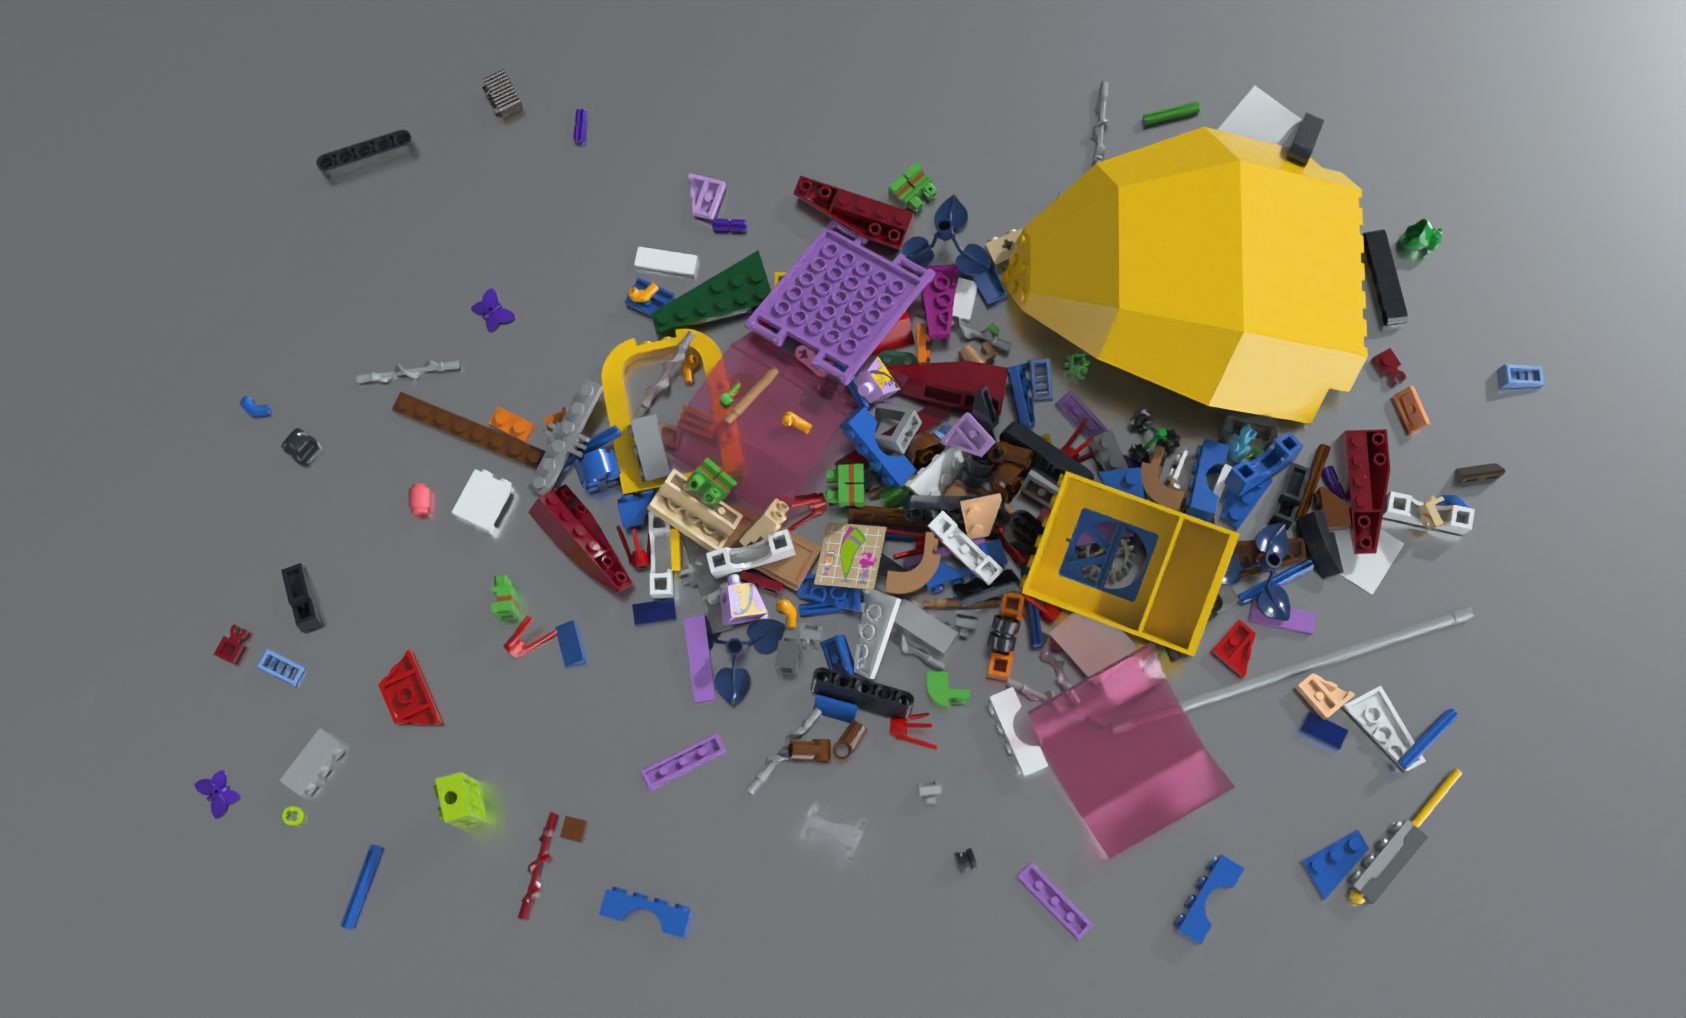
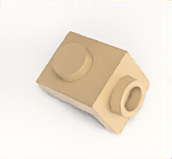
[1417,496,1444,531]

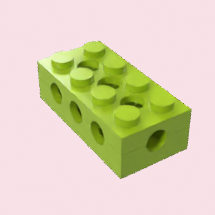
[433,772,487,829]

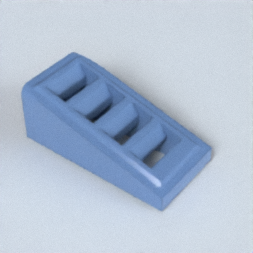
[1028,358,1053,401]
[1497,364,1545,388]
[256,649,305,687]

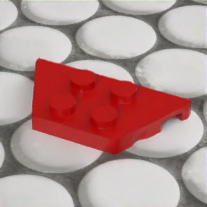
[378,649,443,725]

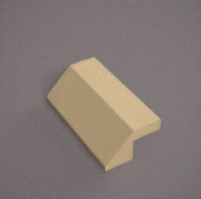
[647,468,743,552]

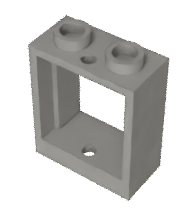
[869,402,922,455]

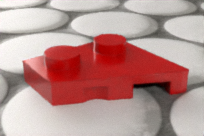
[1211,619,1256,678]

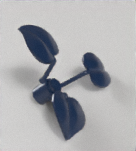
[897,195,991,275]
[1222,523,1291,621]
[702,615,785,705]

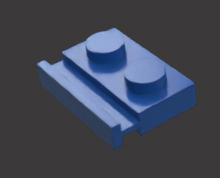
[625,277,675,316]

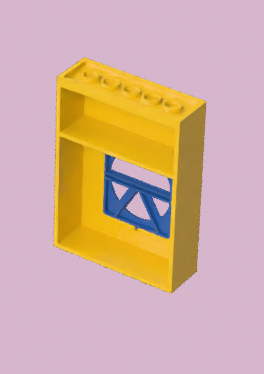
[1020,471,1240,657]

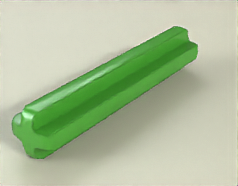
[1142,101,1201,126]

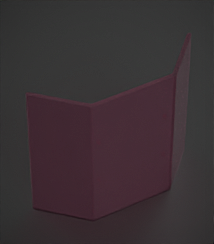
[666,331,858,515]
[1027,642,1235,859]

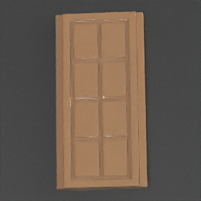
[722,503,821,591]

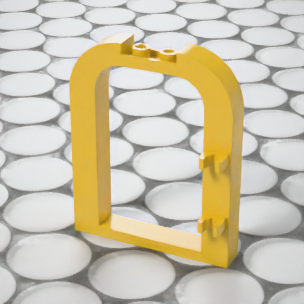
[601,329,747,496]

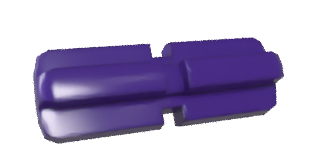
[573,109,587,143]
[712,218,747,231]
[1322,466,1346,500]

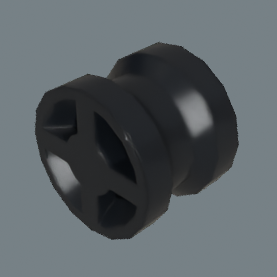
[954,848,977,874]

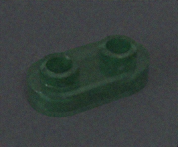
[878,350,918,366]

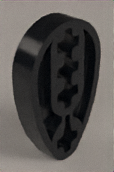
[1003,510,1045,556]

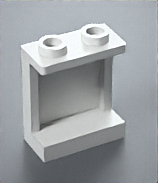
[1167,448,1232,500]
[451,469,515,535]

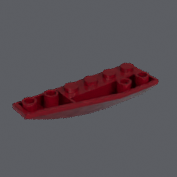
[793,175,914,250]
[885,361,1008,415]
[1339,429,1390,554]
[528,484,633,593]

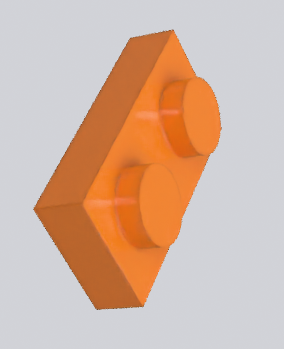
[916,323,930,364]
[1393,386,1430,433]
[488,406,535,443]

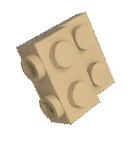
[739,498,789,547]

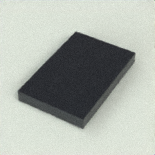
[952,569,1021,607]

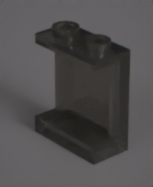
[1217,409,1279,451]

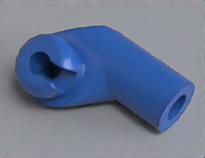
[240,396,270,416]
[1436,495,1470,508]

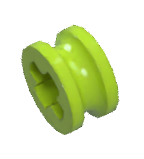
[282,806,304,826]

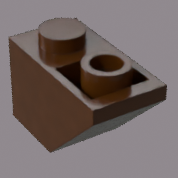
[1314,486,1351,531]

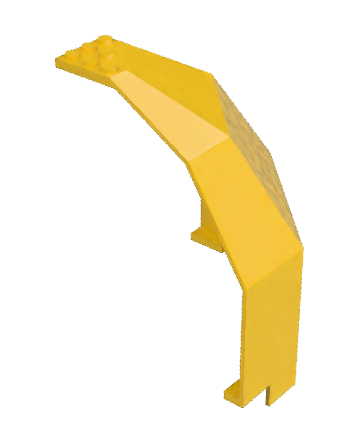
[1001,127,1368,424]

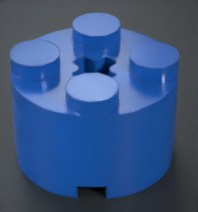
[574,449,621,492]

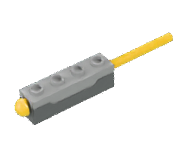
[1349,768,1462,904]

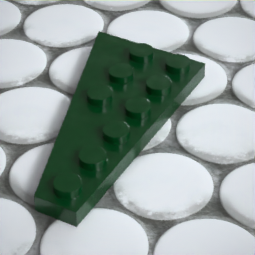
[651,250,771,335]

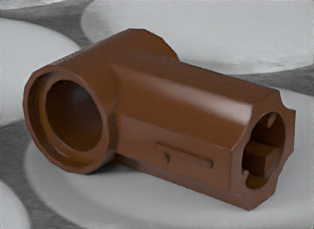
[988,440,1033,468]
[833,719,868,762]
[787,739,831,763]

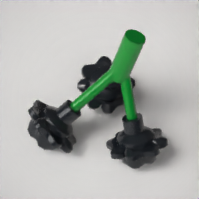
[1129,408,1181,464]

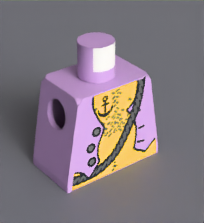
[854,357,901,404]
[719,574,767,625]

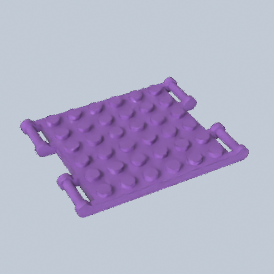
[745,219,935,386]

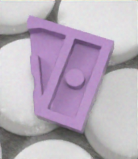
[688,173,726,220]
[940,412,995,457]

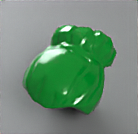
[1400,219,1442,251]

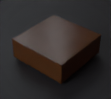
[560,816,587,843]

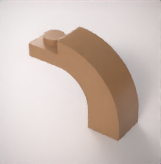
[1141,446,1186,513]
[886,532,941,594]

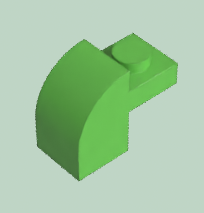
[926,671,970,709]

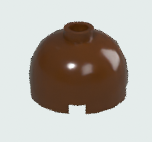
[903,432,944,473]
[989,461,1029,503]

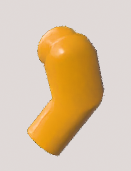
[628,282,659,302]
[682,354,700,384]
[781,412,812,434]
[776,599,797,629]

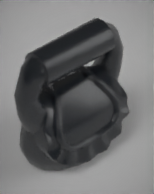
[281,428,321,466]

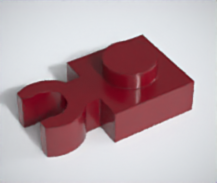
[1371,348,1406,387]
[213,624,248,664]

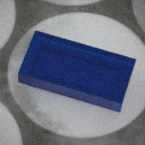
[632,598,677,626]
[1299,711,1349,750]

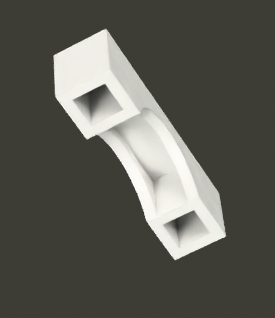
[1383,491,1475,535]
[648,512,674,599]
[706,529,796,579]
[987,687,1048,778]

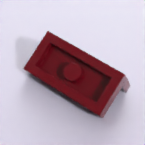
[740,568,784,595]

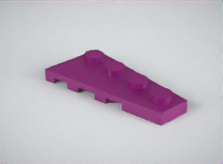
[919,264,958,340]

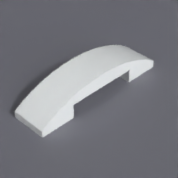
[928,511,1004,585]

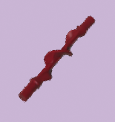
[517,812,558,920]

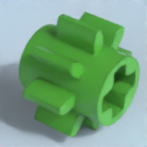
[1064,350,1090,378]

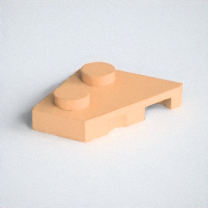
[960,493,1002,540]
[1296,673,1355,721]

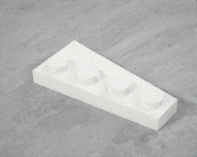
[904,445,970,496]
[853,588,901,679]
[1342,686,1425,772]

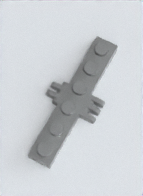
[527,377,604,496]
[678,533,733,634]

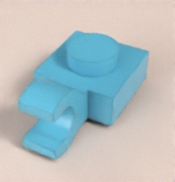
[1225,425,1257,463]

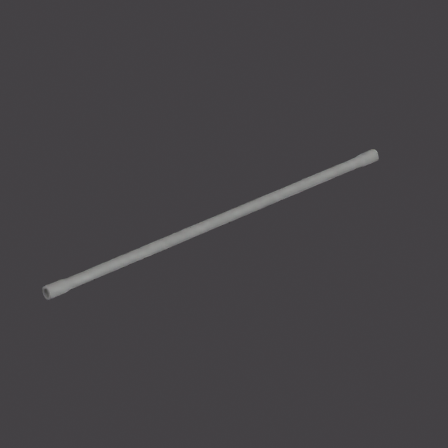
[1109,606,1474,735]

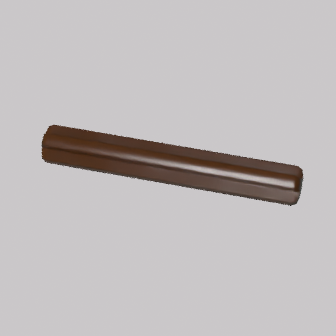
[1294,444,1330,520]

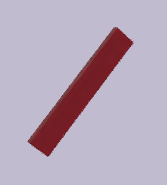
[835,403,950,470]

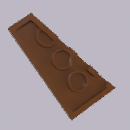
[1233,538,1306,578]

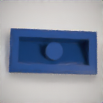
[972,265,1008,303]
[555,620,586,668]
[820,635,857,676]
[813,695,858,723]

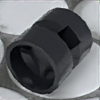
[958,453,995,489]
[987,614,1021,652]

